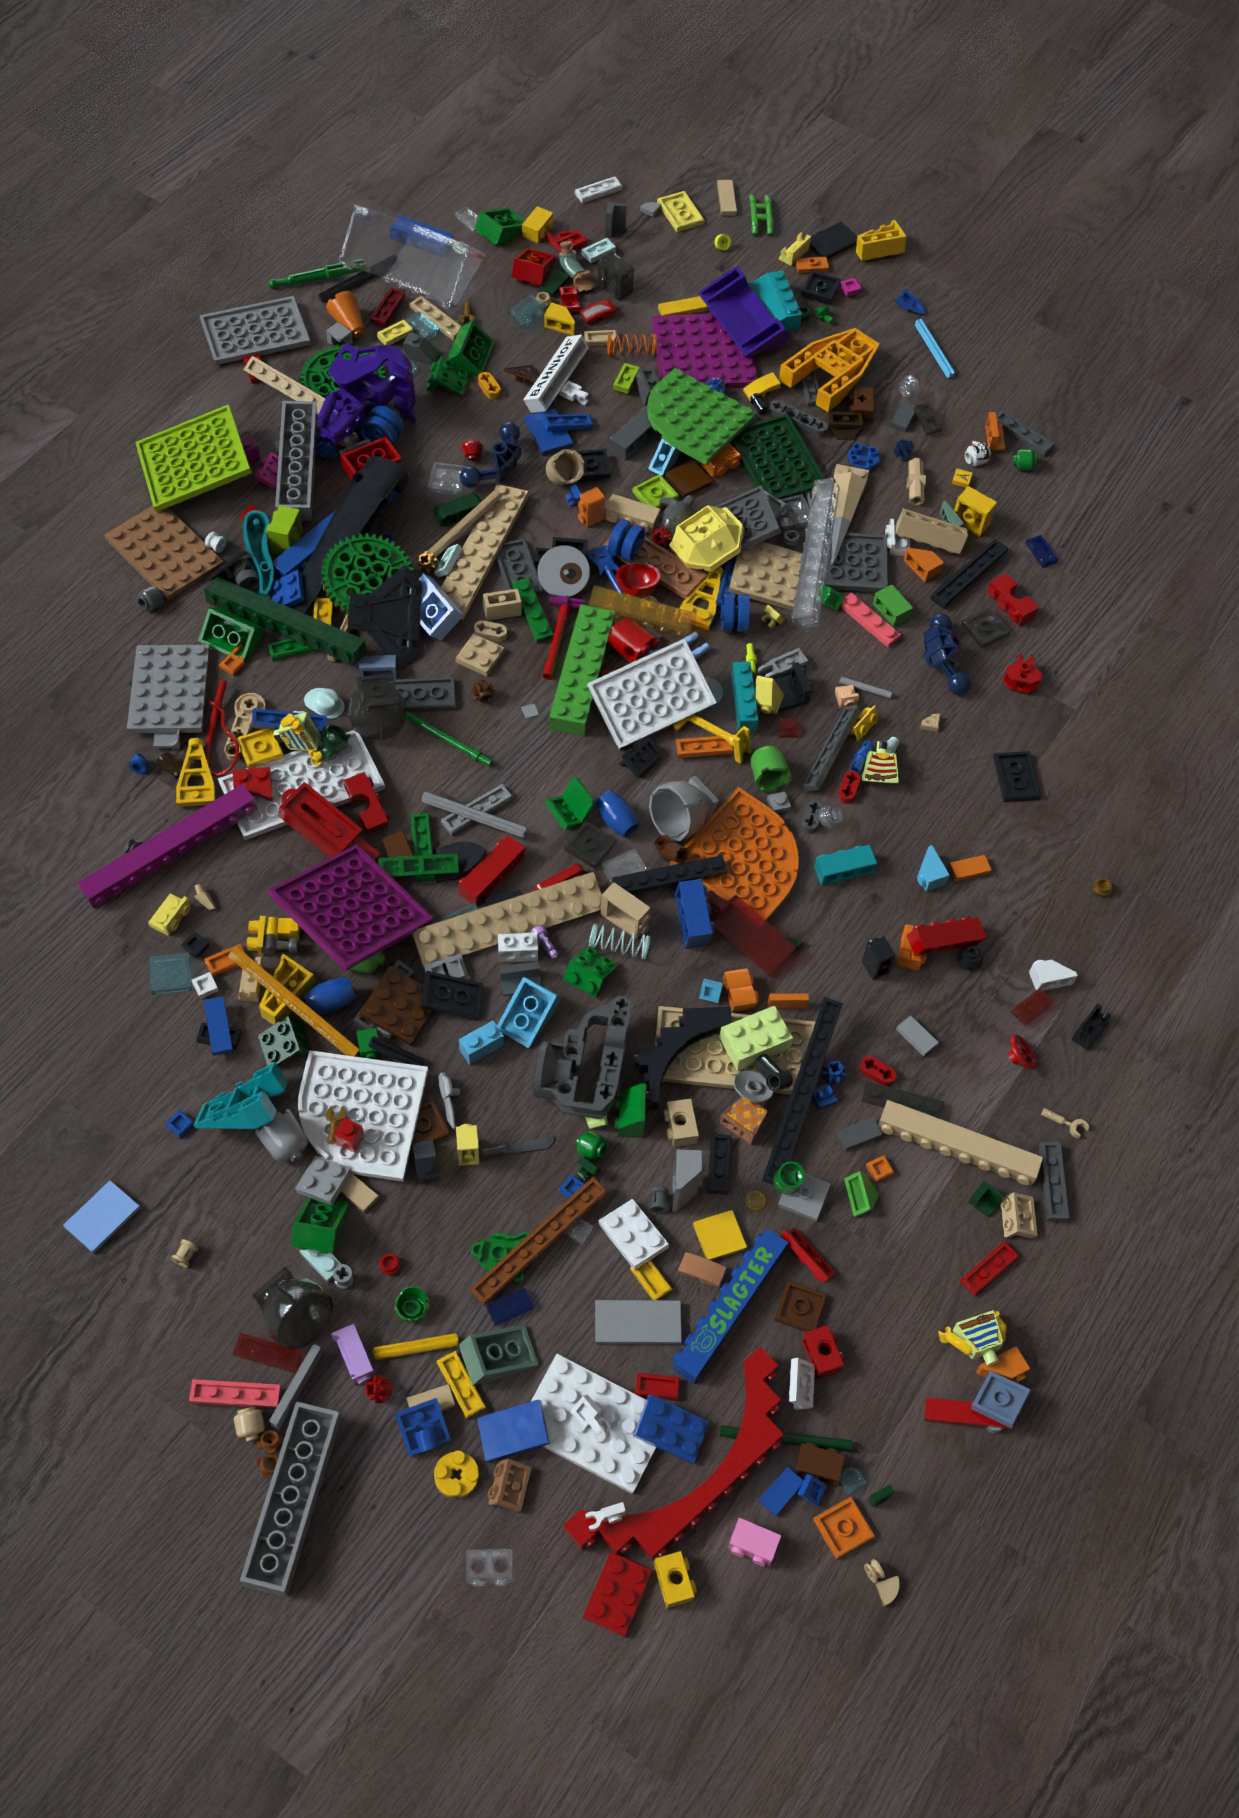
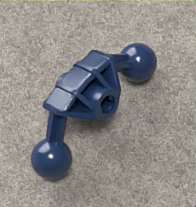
[459,422,521,488]
[923,613,970,695]

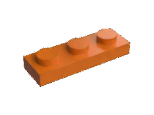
[676,736,733,758]

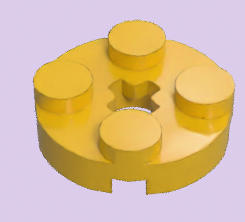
[434,1451,479,1498]

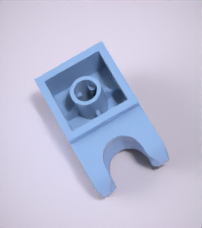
[419,574,464,640]

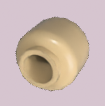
[233,1406,265,1441]

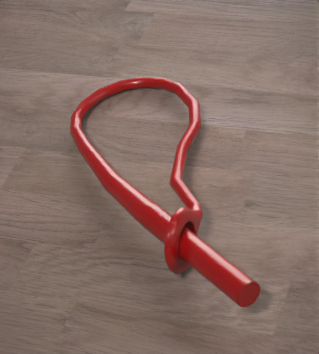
[205,680,239,777]

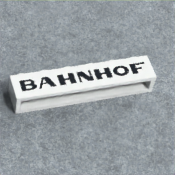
[524,335,589,413]

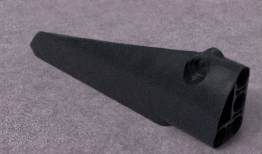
[291,456,410,614]

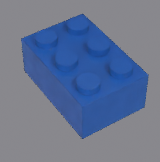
[675,879,715,949]

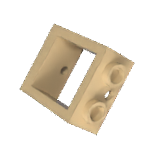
[601,882,651,939]

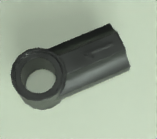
[753,1054,793,1091]

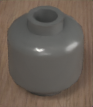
[137,586,164,612]

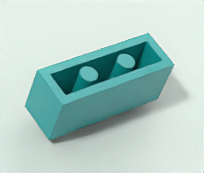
[814,845,877,886]

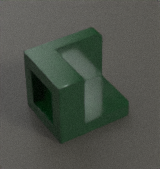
[968,1181,1004,1217]

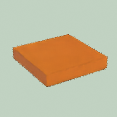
[813,1496,875,1560]

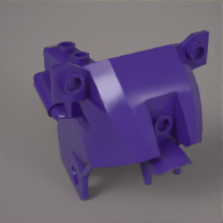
[317,343,416,445]

